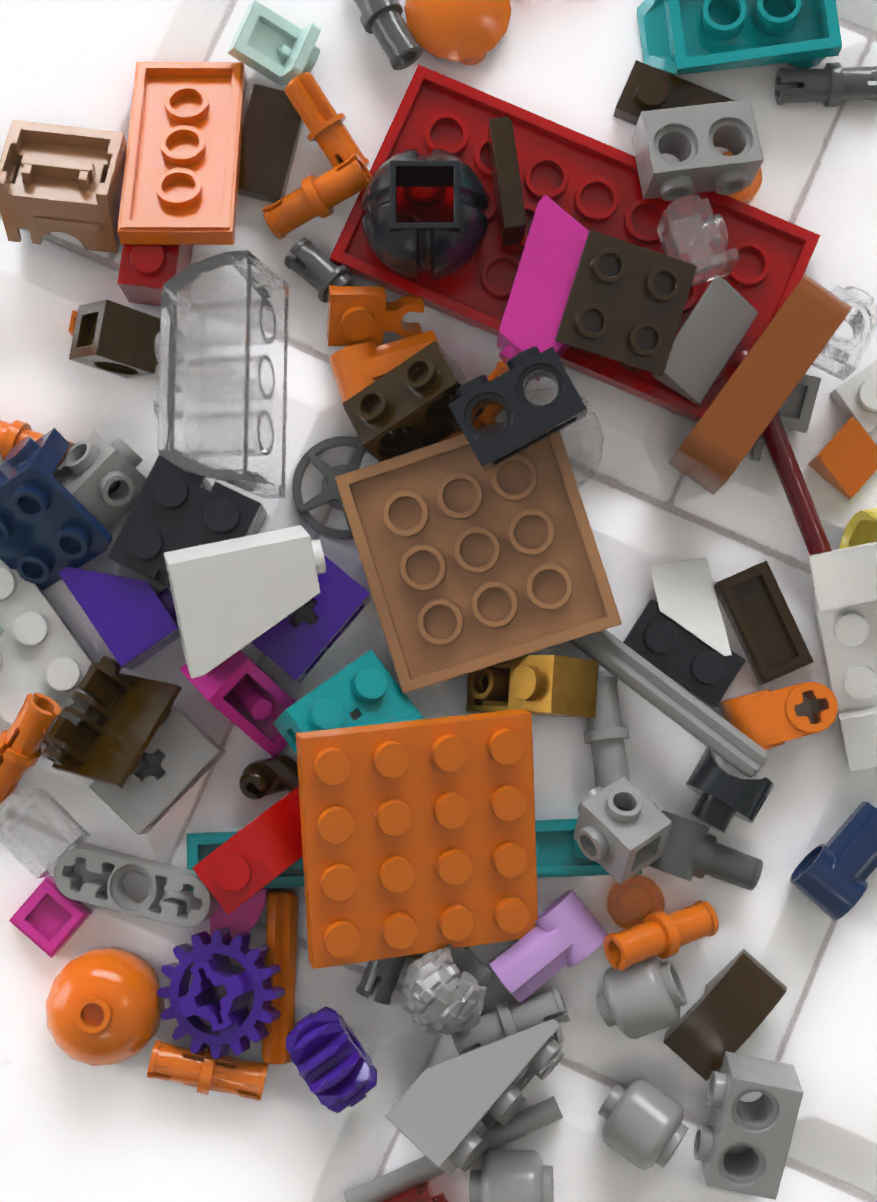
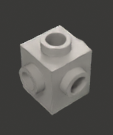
[52,430,147,530]
[573,776,672,885]

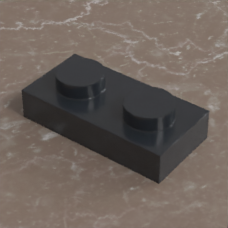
[622,599,746,708]

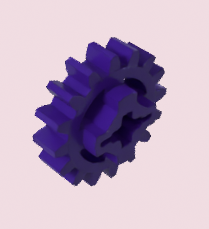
[157,927,285,1059]

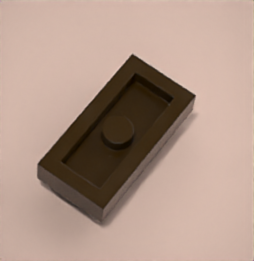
[613,60,735,148]

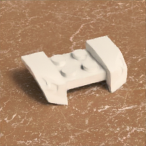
[808,541,877,773]

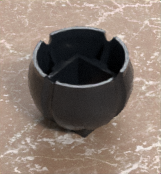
[362,148,488,280]

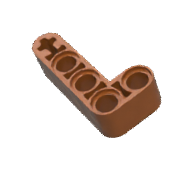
[668,274,852,495]

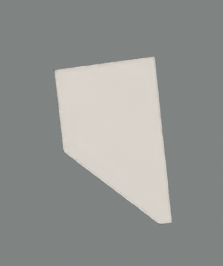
[648,557,732,656]

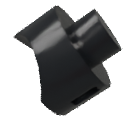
[685,747,775,833]

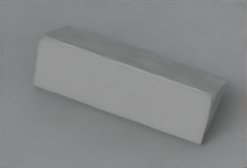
[651,275,759,406]

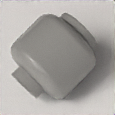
[596,956,687,1039]
[598,1079,689,1170]
[469,1149,554,1202]

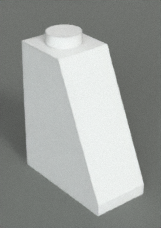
[164,525,326,679]

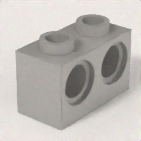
[631,99,764,201]
[694,1051,804,1200]

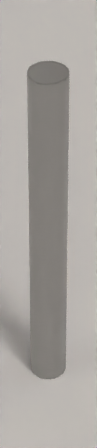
[344,1096,563,1202]

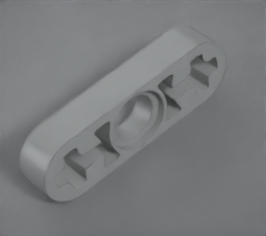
[54,845,219,928]

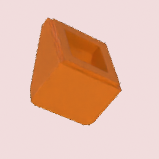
[808,417,877,500]

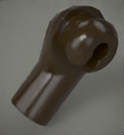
[239,755,299,800]

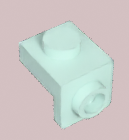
[227,0,322,87]

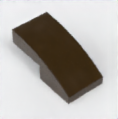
[663,948,787,1081]

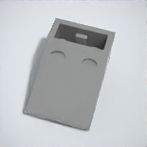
[384,1019,564,1175]

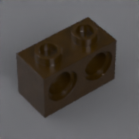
[342,341,484,462]

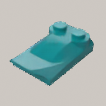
[637,0,842,75]

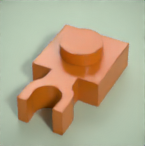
[326,286,424,346]

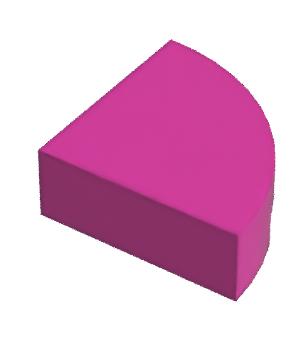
[210,888,268,941]

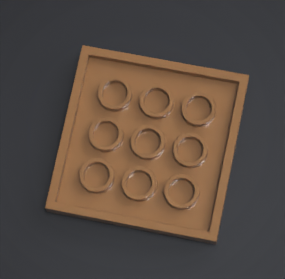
[334,420,622,694]

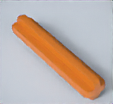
[261,891,299,1065]

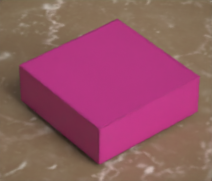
[9,875,93,958]

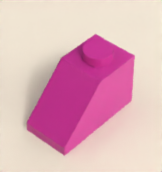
[179,649,297,757]

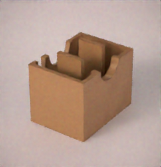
[0,120,127,253]

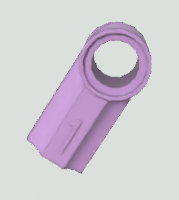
[488,889,608,1003]

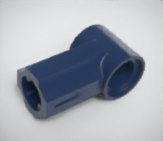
[789,801,877,921]

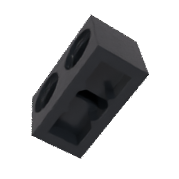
[448,346,587,471]

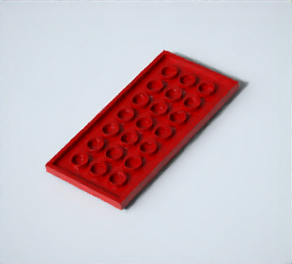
[330,64,821,422]

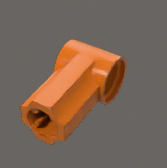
[329,330,439,410]

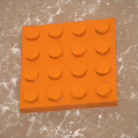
[296,708,538,969]

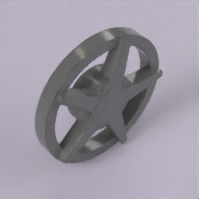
[292,436,380,540]

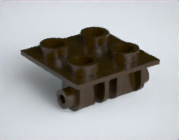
[555,230,697,376]
[41,656,182,788]

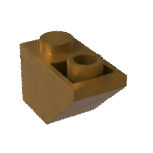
[466,655,599,718]

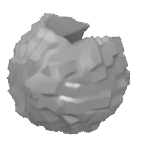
[401,944,493,1035]

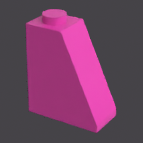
[496,194,588,382]

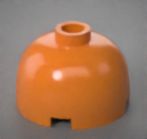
[46,947,165,1066]

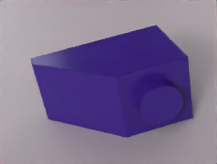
[58,567,181,670]

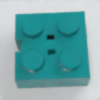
[273,649,425,755]

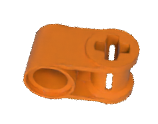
[720,682,838,750]

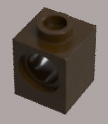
[69,299,165,378]

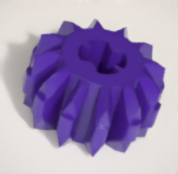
[286,1006,377,1113]

